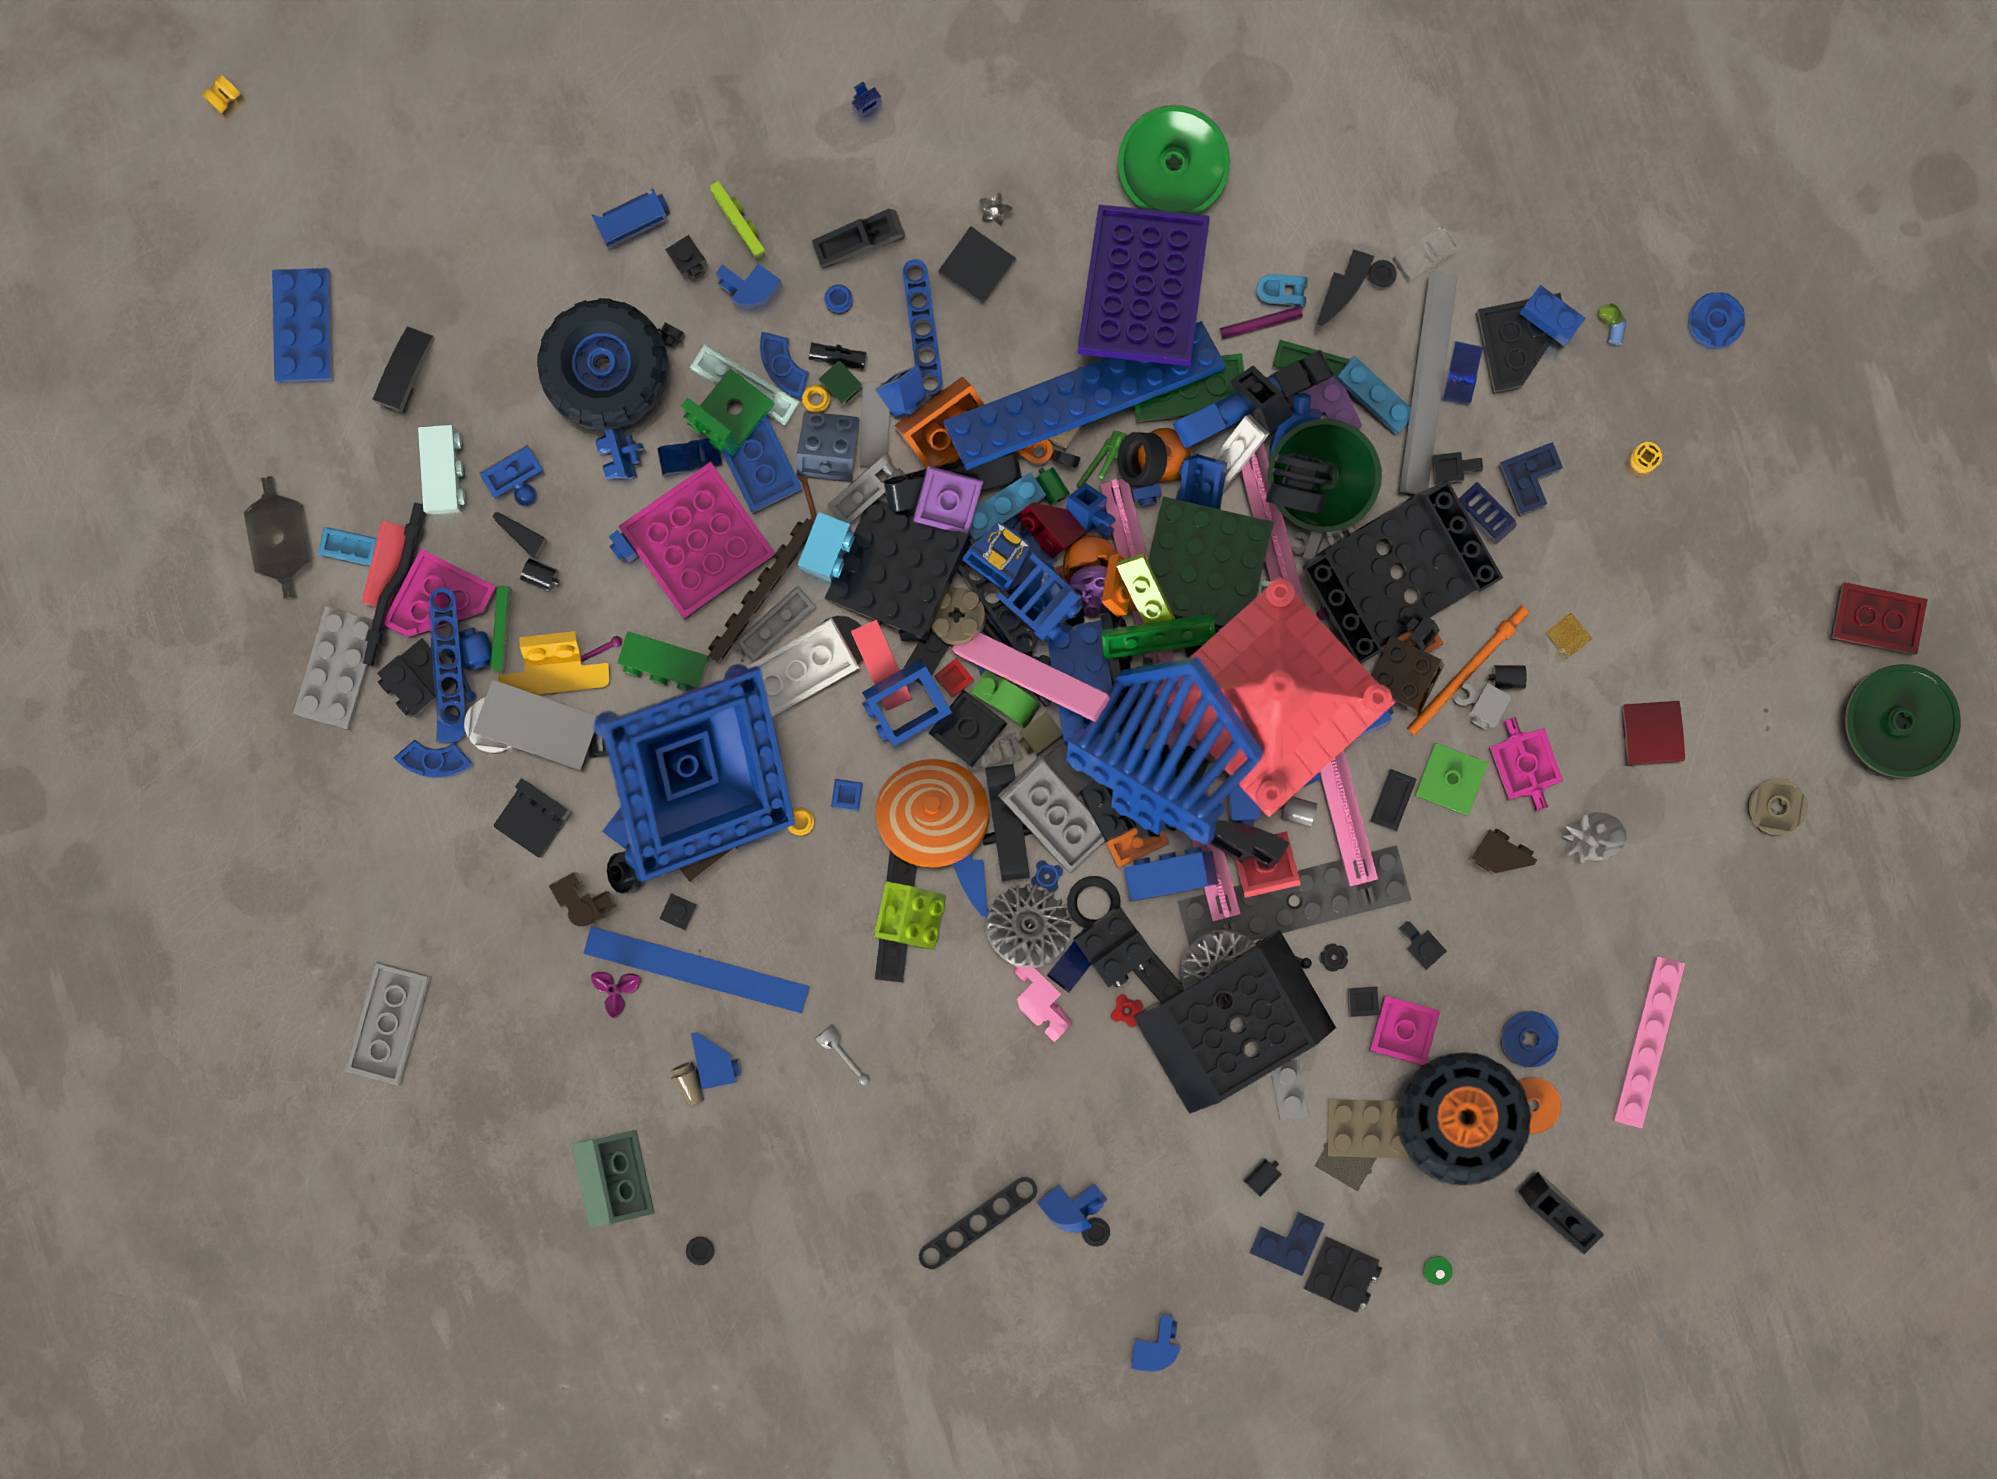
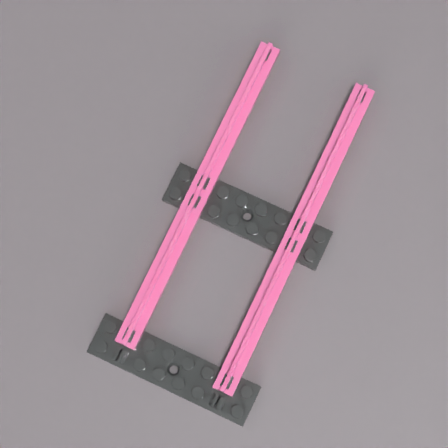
[1100,443,1411,946]

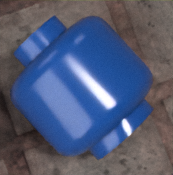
[459,627,492,670]

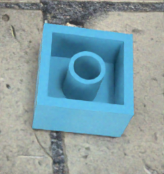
[798,512,855,583]

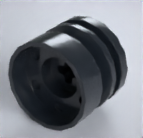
[1265,453,1334,514]

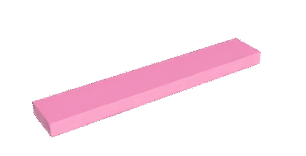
[952,632,1110,722]

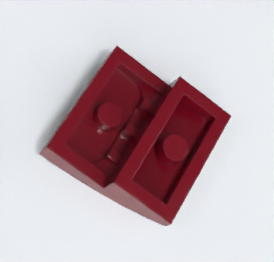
[1622,701,1685,765]

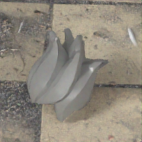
[1563,812,1627,863]

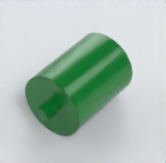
[1035,467,1070,506]

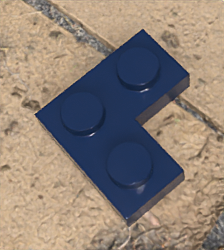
[1499,442,1563,515]
[1249,1212,1324,1276]

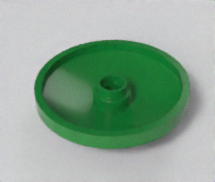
[1118,105,1230,214]

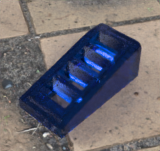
[1459,482,1517,544]

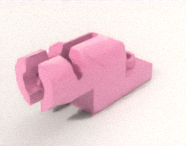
[1013,965,1073,1042]

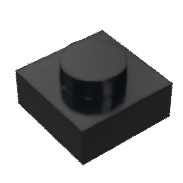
[659,893,697,931]
[1348,987,1379,1017]

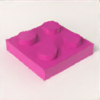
[1370,996,1440,1065]

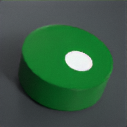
[1423,1256,1453,1285]

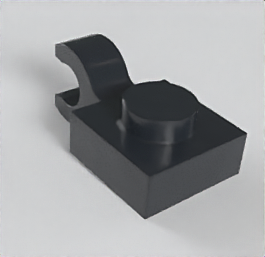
[1433,452,1483,484]
[1399,921,1447,970]

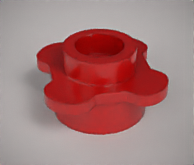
[1111,994,1143,1027]

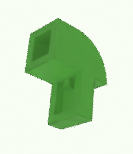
[971,669,1041,728]

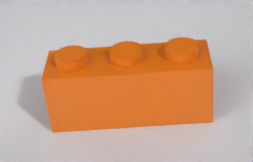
[894,376,985,469]

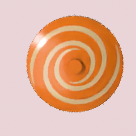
[876,759,989,867]

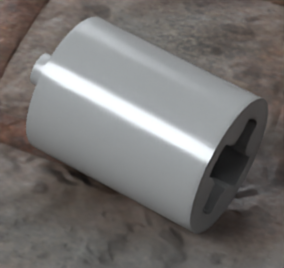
[1280,796,1318,826]

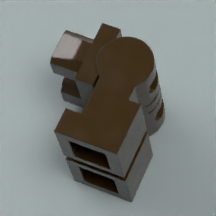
[549,872,617,926]

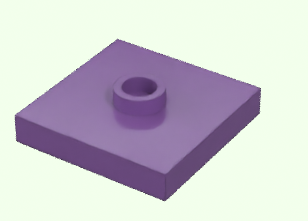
[913,466,983,534]

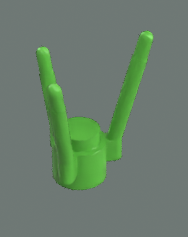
[1077,431,1127,488]

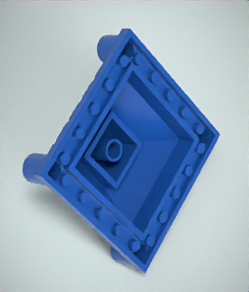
[594,664,795,882]

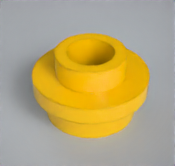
[802,384,830,413]

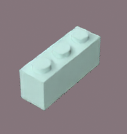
[418,425,465,515]

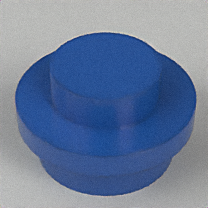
[825,284,853,313]

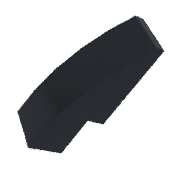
[812,208,906,267]
[1314,249,1375,331]
[373,326,434,412]
[1210,820,1289,869]

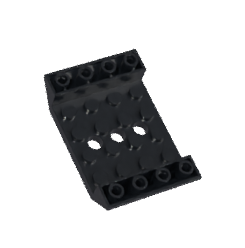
[1302,480,1503,664]
[1133,930,1336,1114]

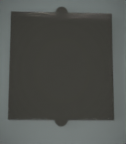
[1315,1143,1377,1191]

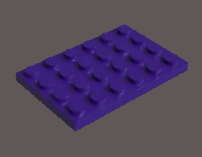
[1078,204,1210,366]

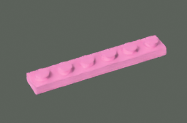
[1613,956,1685,1128]

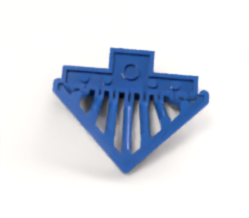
[1067,657,1264,846]

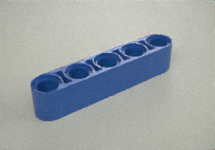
[903,259,943,398]
[427,587,465,727]

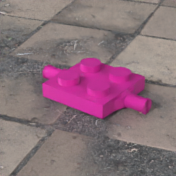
[1490,717,1563,811]

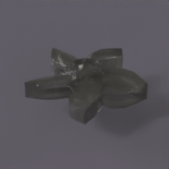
[980,193,1013,225]

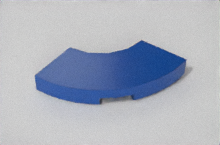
[760,332,809,400]
[393,740,474,778]

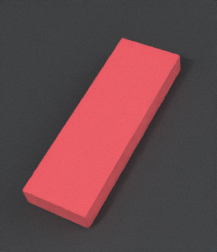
[361,521,406,610]

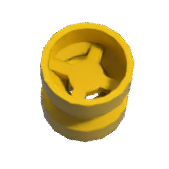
[201,74,241,113]
[1630,442,1662,474]

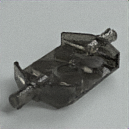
[244,476,312,600]

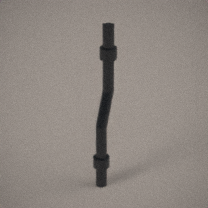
[363,502,423,666]

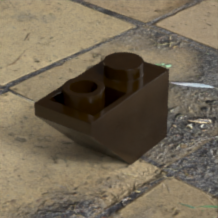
[1468,828,1537,874]

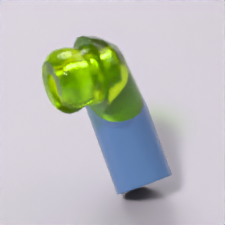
[1599,303,1627,345]

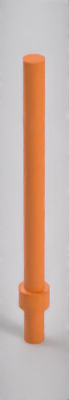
[1407,605,1530,736]

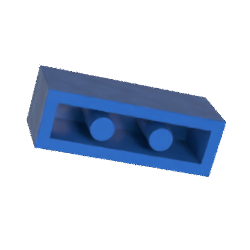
[1124,847,1219,901]

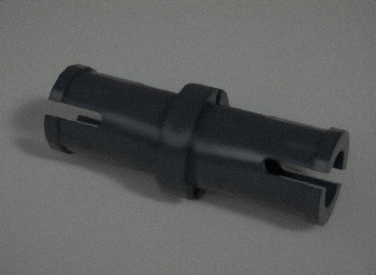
[808,342,867,369]

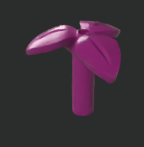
[591,972,640,1018]

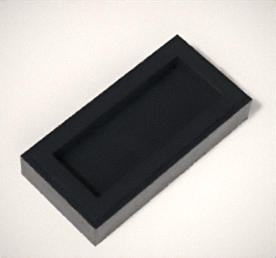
[1370,769,1417,832]

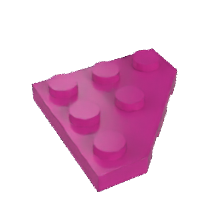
[384,549,497,637]

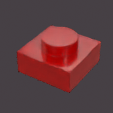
[934,658,974,698]

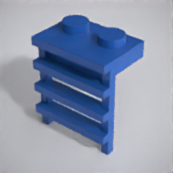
[996,553,1085,641]

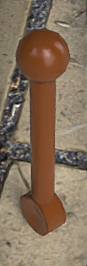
[797,475,817,523]

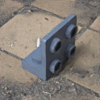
[797,411,859,481]

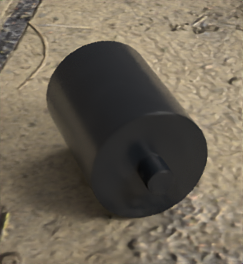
[520,558,560,592]
[1488,665,1527,689]
[1243,1158,1282,1197]

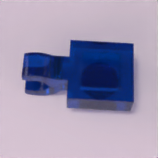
[851,81,882,118]

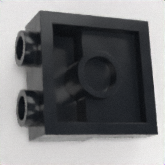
[377,638,456,718]
[1073,905,1155,988]
[1303,1236,1382,1313]

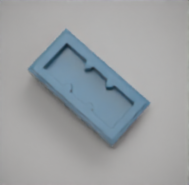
[318,527,377,566]

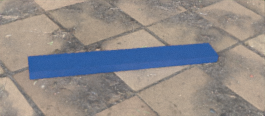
[583,926,810,1014]

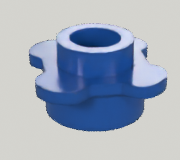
[1031,860,1063,892]

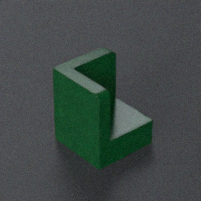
[819,361,863,408]

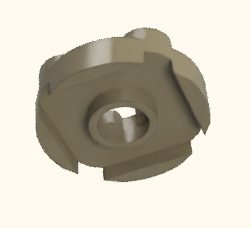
[931,588,986,645]
[1749,778,1808,835]

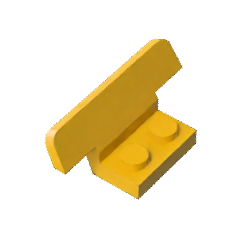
[498,631,610,695]

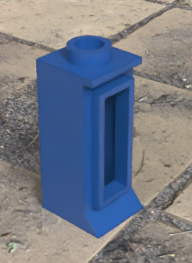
[591,188,669,247]

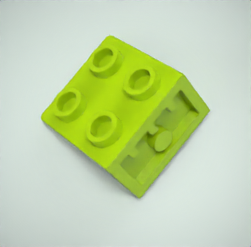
[874,881,946,950]

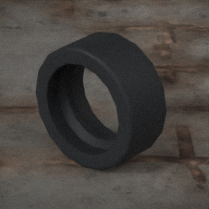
[1117,432,1167,486]
[1067,876,1121,928]

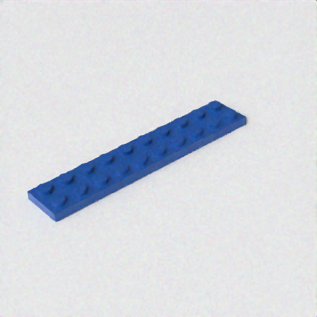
[944,321,1225,470]

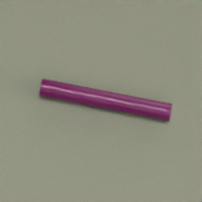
[1219,306,1303,339]

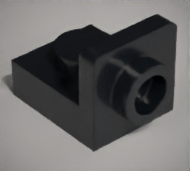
[665,234,707,279]

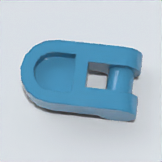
[1257,274,1308,307]

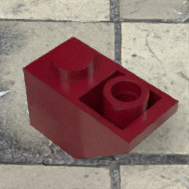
[1017,502,1086,559]

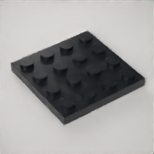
[825,499,971,640]

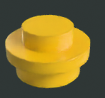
[787,807,814,836]

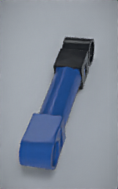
[1172,350,1334,448]

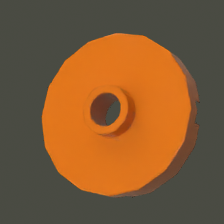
[1518,1077,1561,1134]

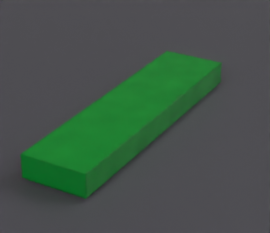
[1101,614,1216,659]

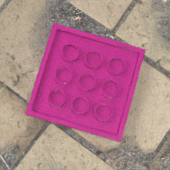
[618,462,775,619]

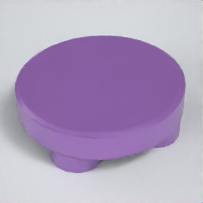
[1069,565,1111,617]

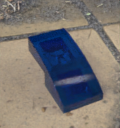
[1443,341,1483,403]
[657,438,722,476]
[1047,928,1091,993]

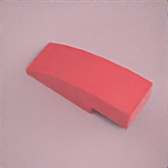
[851,620,912,711]

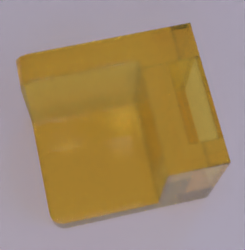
[1547,613,1592,659]

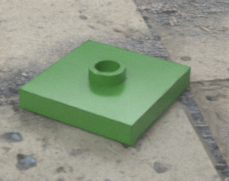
[1415,743,1488,816]

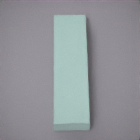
[690,344,800,426]

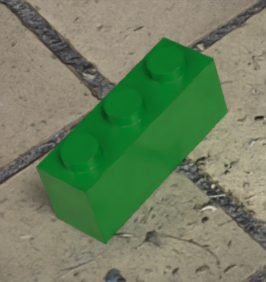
[617,631,710,692]

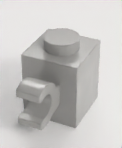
[1454,683,1512,729]

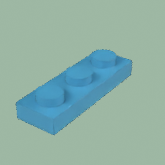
[1335,356,1411,434]
[969,472,1046,542]

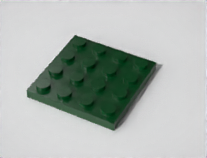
[1148,496,1273,627]

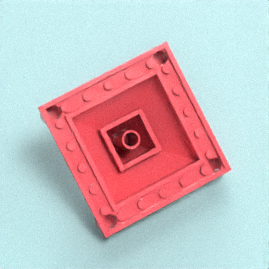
[1156,576,1396,817]

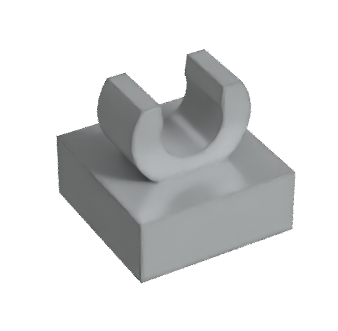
[1291,531,1323,563]

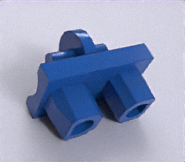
[595,429,644,479]

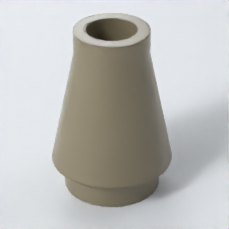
[671,1062,704,1106]

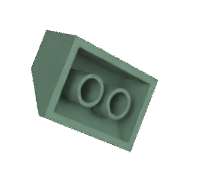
[571,1130,654,1228]

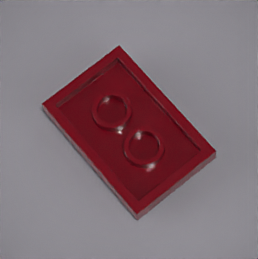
[1832,582,1928,655]

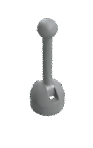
[815,1024,870,1085]

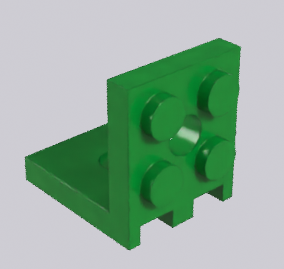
[681,368,775,456]

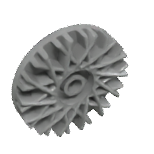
[986,884,1072,968]
[1180,929,1256,1008]

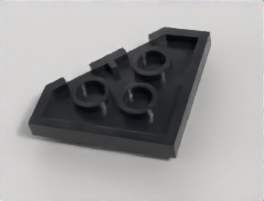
[1477,293,1562,392]

